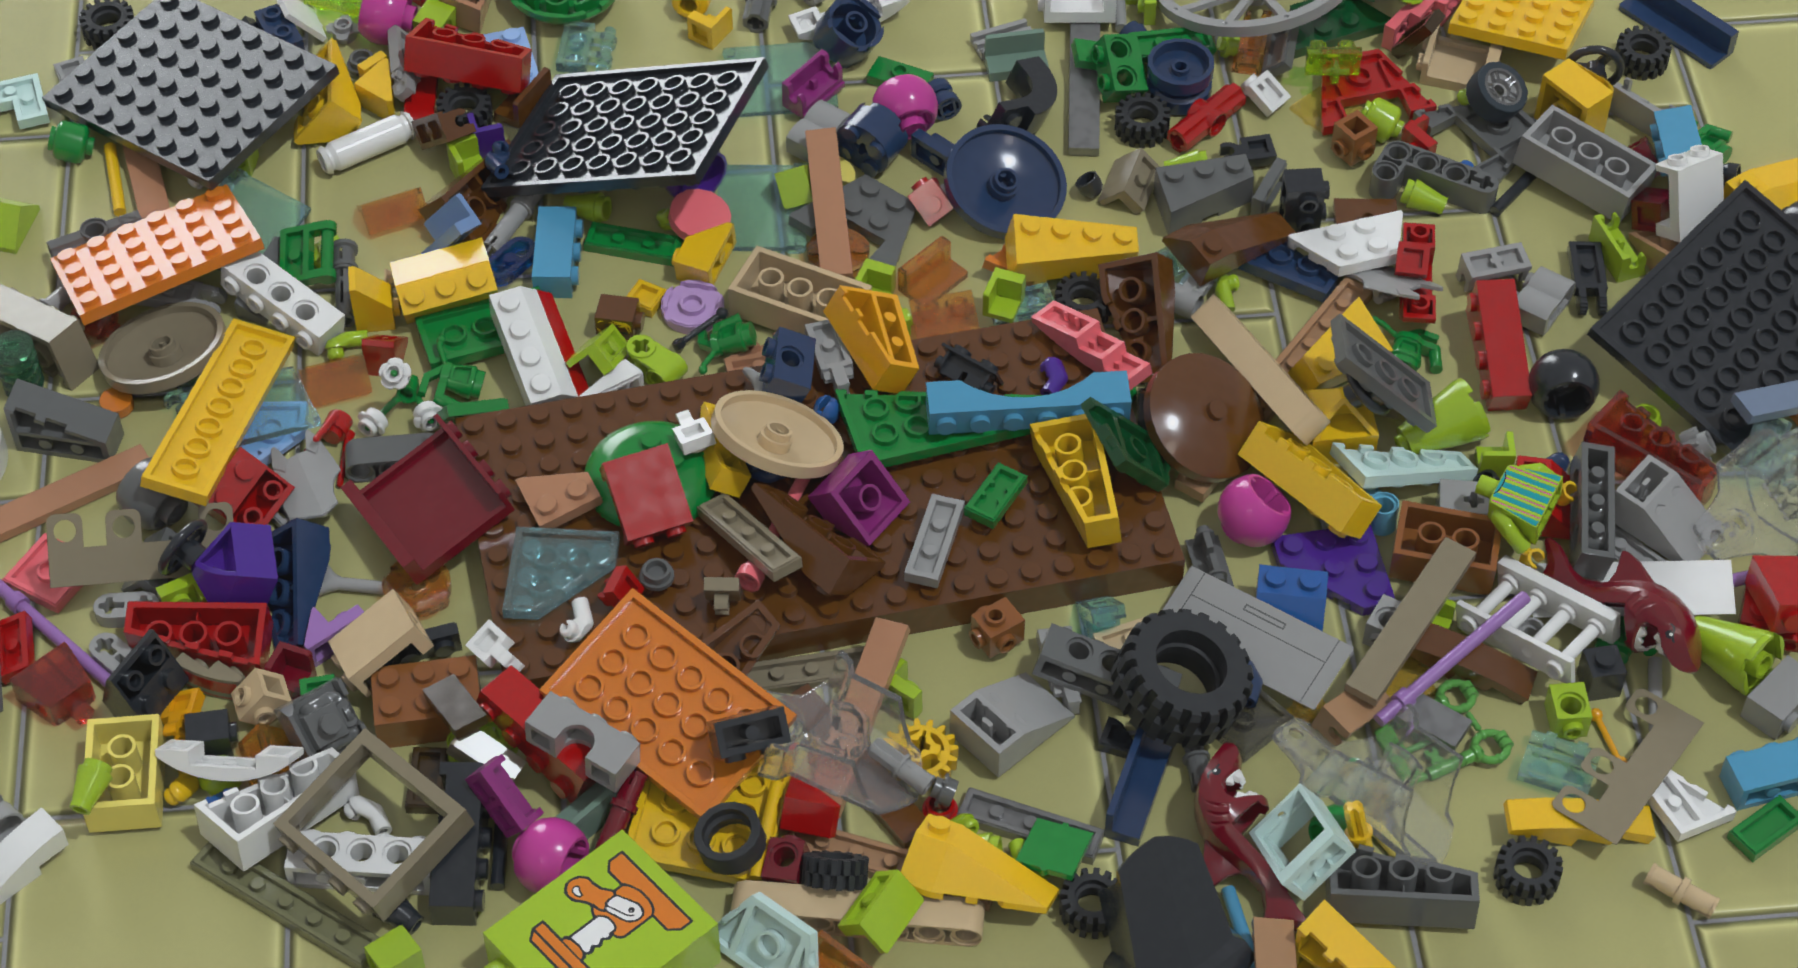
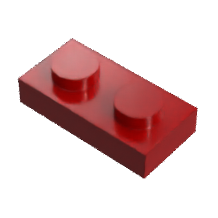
[0,610,36,685]

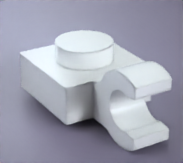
[672,410,716,455]
[466,619,525,672]

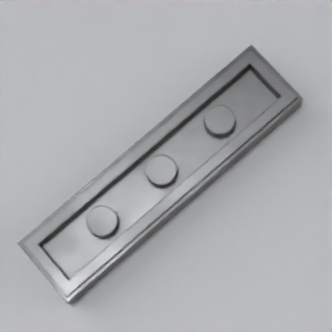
[957,787,1105,865]

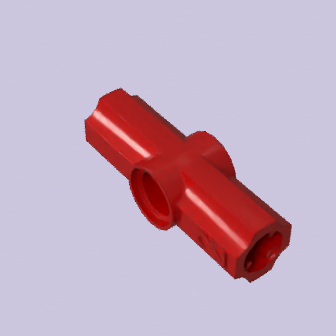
[1167,83,1246,153]

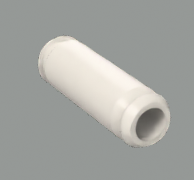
[316,111,416,174]

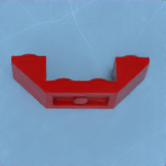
[1399,222,1436,324]

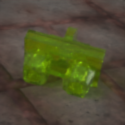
[1304,40,1363,84]

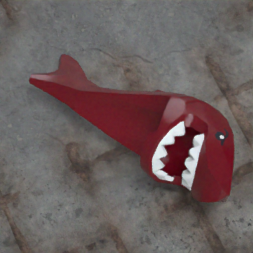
[1542,538,1702,674]
[1194,742,1306,931]

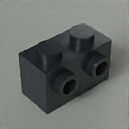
[1278,168,1330,233]
[706,705,791,763]

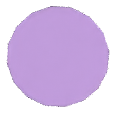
[661,280,725,334]

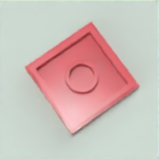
[2,533,84,614]

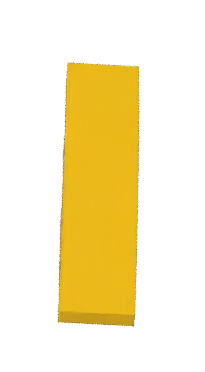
[1503,797,1656,846]

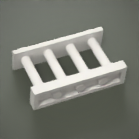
[1456,555,1620,683]

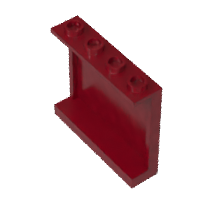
[340,414,515,585]

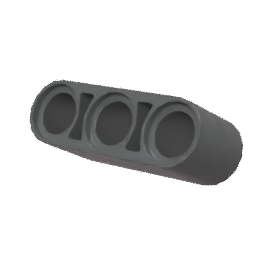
[345,433,433,483]

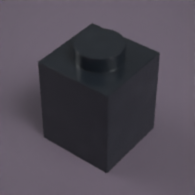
[1576,644,1627,701]
[184,709,239,757]

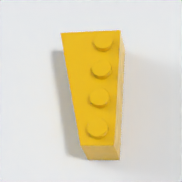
[1005,214,1139,285]

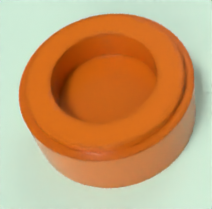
[99,388,134,419]

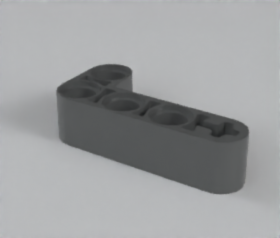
[1369,141,1499,214]

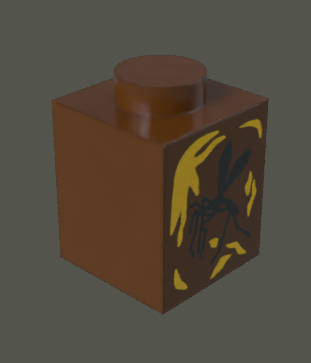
[594,294,645,342]

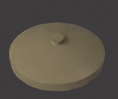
[98,302,227,394]

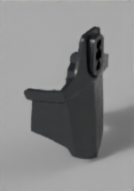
[1098,836,1254,968]

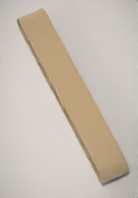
[1191,294,1331,445]
[730,880,985,946]

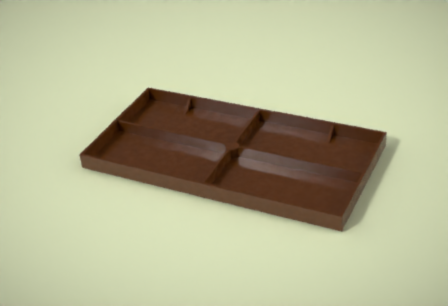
[455,308,1185,689]

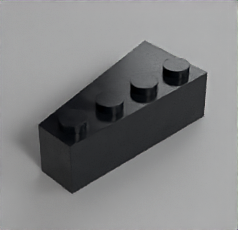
[429,762,492,926]

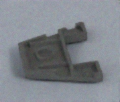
[1412,103,1535,184]
[788,174,916,266]

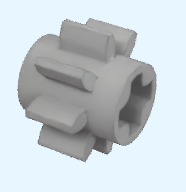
[1675,426,1716,470]

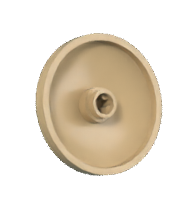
[711,390,844,479]

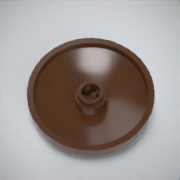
[1143,353,1265,483]

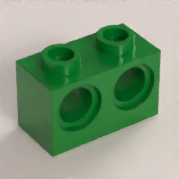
[1091,33,1148,103]

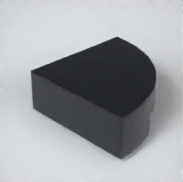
[1098,716,1133,759]

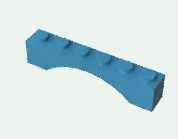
[926,370,1132,435]

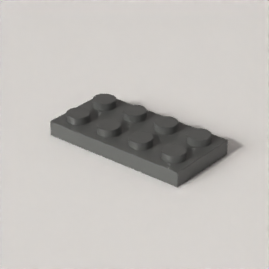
[1330,314,1437,433]

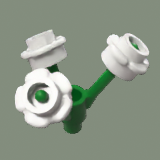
[358,357,442,437]

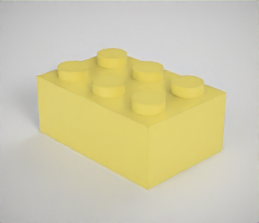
[83,714,167,833]

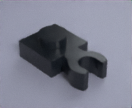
[1219,134,1277,168]

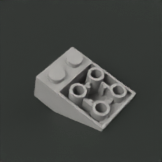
[1615,454,1723,561]
[950,672,1075,777]

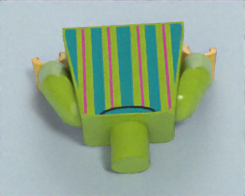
[1475,463,1577,569]

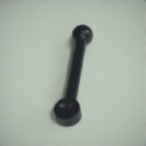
[672,307,729,351]

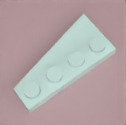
[1329,442,1478,490]

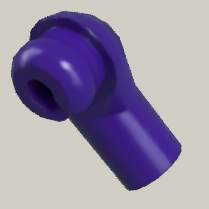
[1040,357,1068,395]

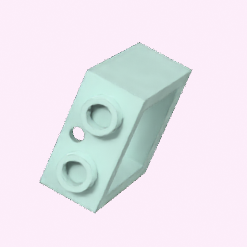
[1249,783,1356,901]

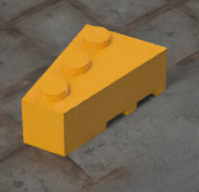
[823,285,919,394]

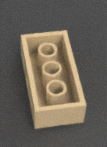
[728,245,872,335]

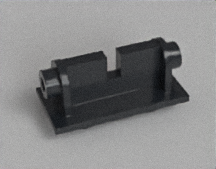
[934,342,1004,394]

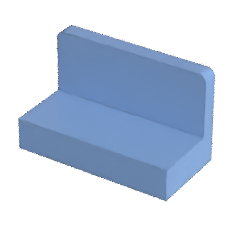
[421,193,482,254]

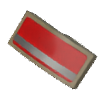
[176,652,245,701]

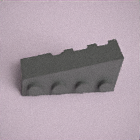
[1325,844,1480,929]

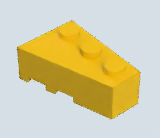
[1288,297,1393,390]
[1295,899,1396,968]

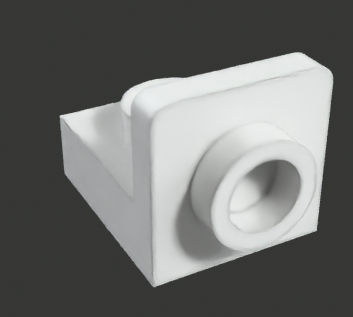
[1241,70,1291,118]

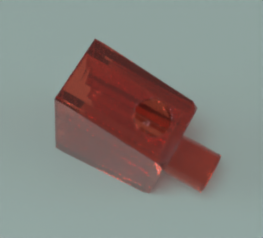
[9,642,96,726]

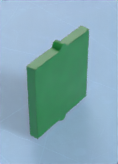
[1016,818,1094,881]

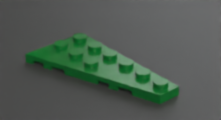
[835,389,1043,467]

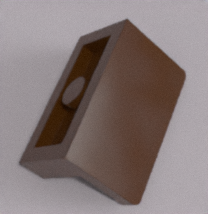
[494,67,552,131]

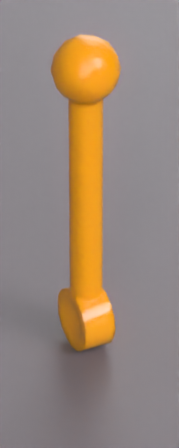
[1591,708,1627,768]

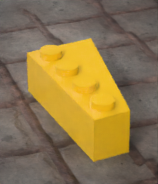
[1029,414,1122,548]
[1238,421,1382,539]

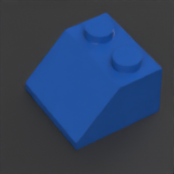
[1255,564,1328,631]

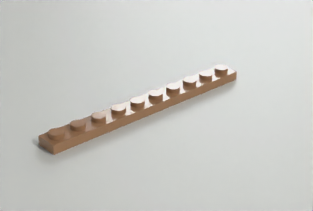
[1174,276,1373,503]

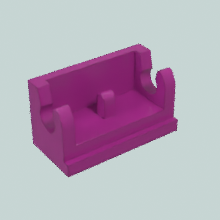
[782,49,845,119]
[465,754,544,838]

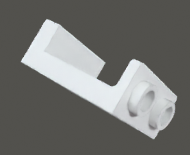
[1038,0,1117,23]
[1656,145,1724,243]

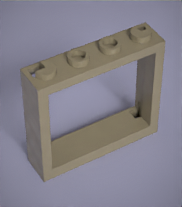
[273,728,475,922]

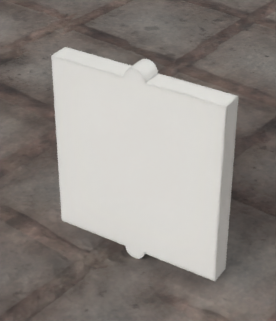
[277,0,327,42]

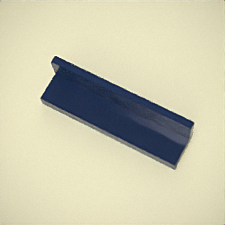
[1619,0,1739,69]
[1104,727,1174,847]

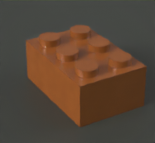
[1389,500,1501,595]
[371,655,481,748]

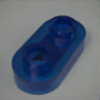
[489,236,535,287]

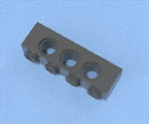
[1570,442,1615,581]
[1032,623,1183,708]

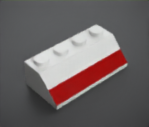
[489,286,589,406]

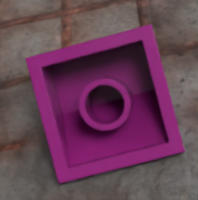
[808,450,910,546]

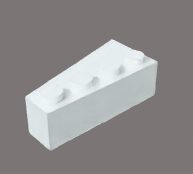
[194,747,360,872]

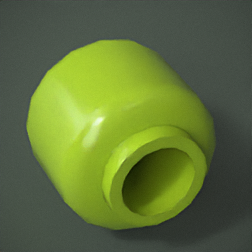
[1361,97,1404,143]

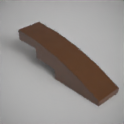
[1410,623,1538,704]

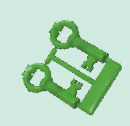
[1374,679,1514,786]

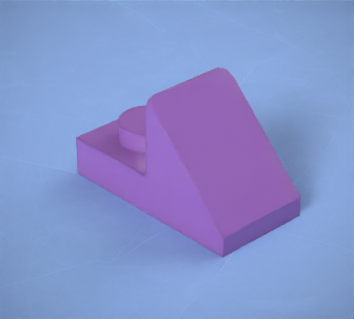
[304,604,364,668]

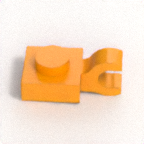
[160,687,206,740]

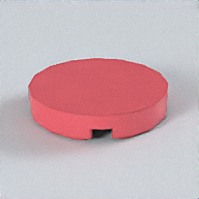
[668,189,731,240]

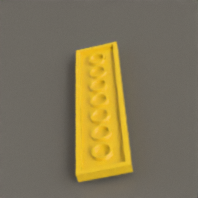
[140,318,295,506]

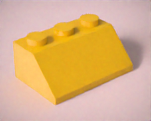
[389,238,498,324]

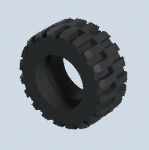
[1111,609,1254,748]

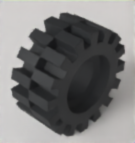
[79,0,134,50]
[1615,25,1672,80]
[436,83,493,136]
[1114,92,1171,149]
[1055,271,1111,324]
[1493,835,1563,906]
[801,850,869,891]
[1059,867,1116,939]

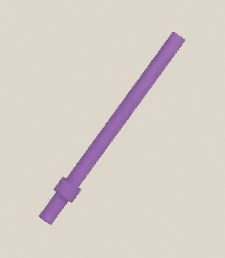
[0,579,111,687]
[1374,591,1531,727]

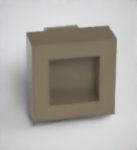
[704,577,741,616]

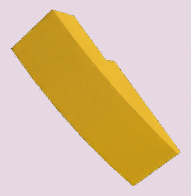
[700,402,751,498]

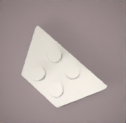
[1287,210,1403,277]

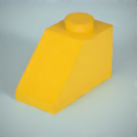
[672,222,737,285]
[348,266,401,332]

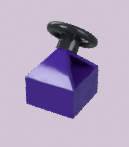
[158,519,278,604]

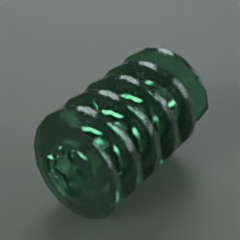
[0,330,45,397]

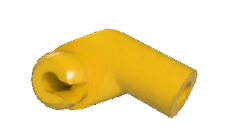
[163,770,199,806]

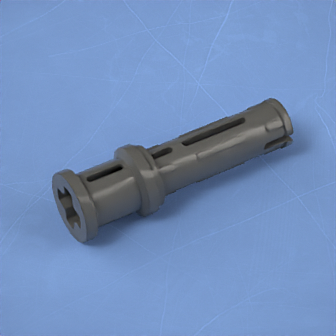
[333,238,358,328]

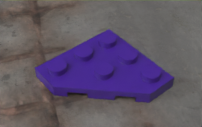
[1271,524,1395,616]

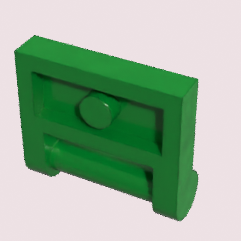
[279,220,337,286]

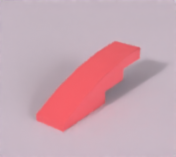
[1381,0,1462,51]
[1031,300,1152,390]

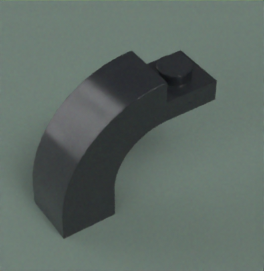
[987,56,1057,134]

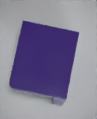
[466,112,505,158]

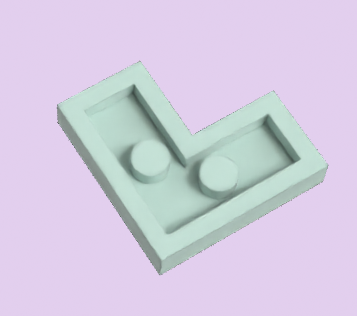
[0,73,50,129]

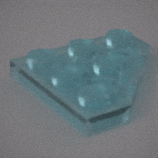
[502,527,620,620]

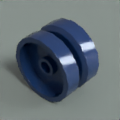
[1146,38,1214,115]

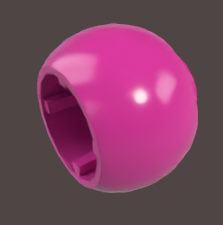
[358,0,418,46]
[872,74,938,140]
[1217,474,1291,547]
[512,817,589,894]

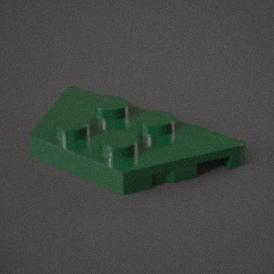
[1289,0,1391,59]
[1081,397,1171,492]

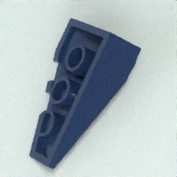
[267,518,331,648]

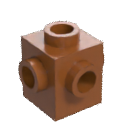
[1331,110,1378,166]
[969,597,1025,658]

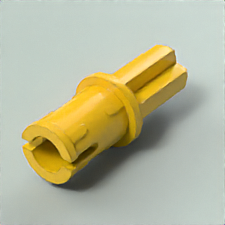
[1343,800,1375,852]

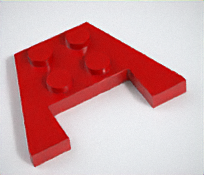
[1321,49,1437,136]

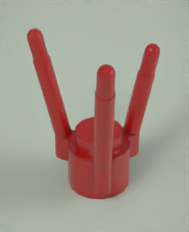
[304,409,356,488]

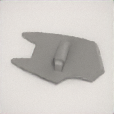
[1346,266,1443,304]
[271,430,341,520]

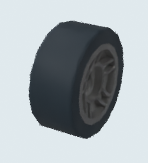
[1466,62,1528,123]

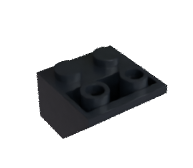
[102,629,189,717]

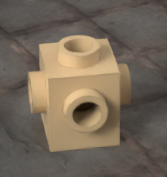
[231,668,291,727]

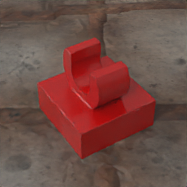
[1394,241,1431,279]
[597,565,644,607]

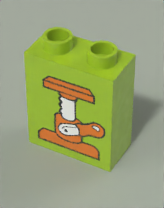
[483,829,721,968]

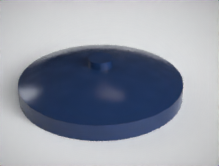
[943,124,1067,239]

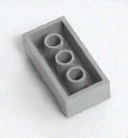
[1512,104,1656,222]

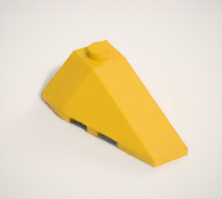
[294,37,362,145]
[1724,157,1798,210]
[901,814,1059,914]

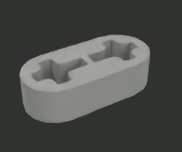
[93,591,159,628]
[89,633,132,674]

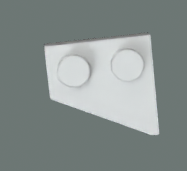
[1647,770,1737,842]

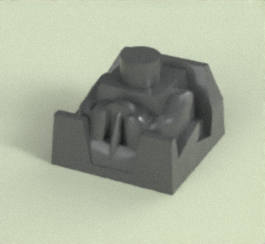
[273,677,368,761]

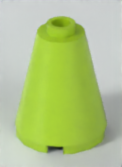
[1394,378,1491,454]
[1695,615,1785,696]

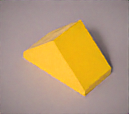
[354,58,395,119]

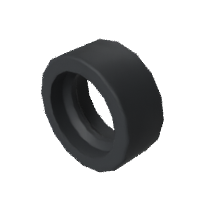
[694,802,766,875]

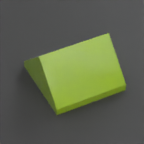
[0,198,40,254]

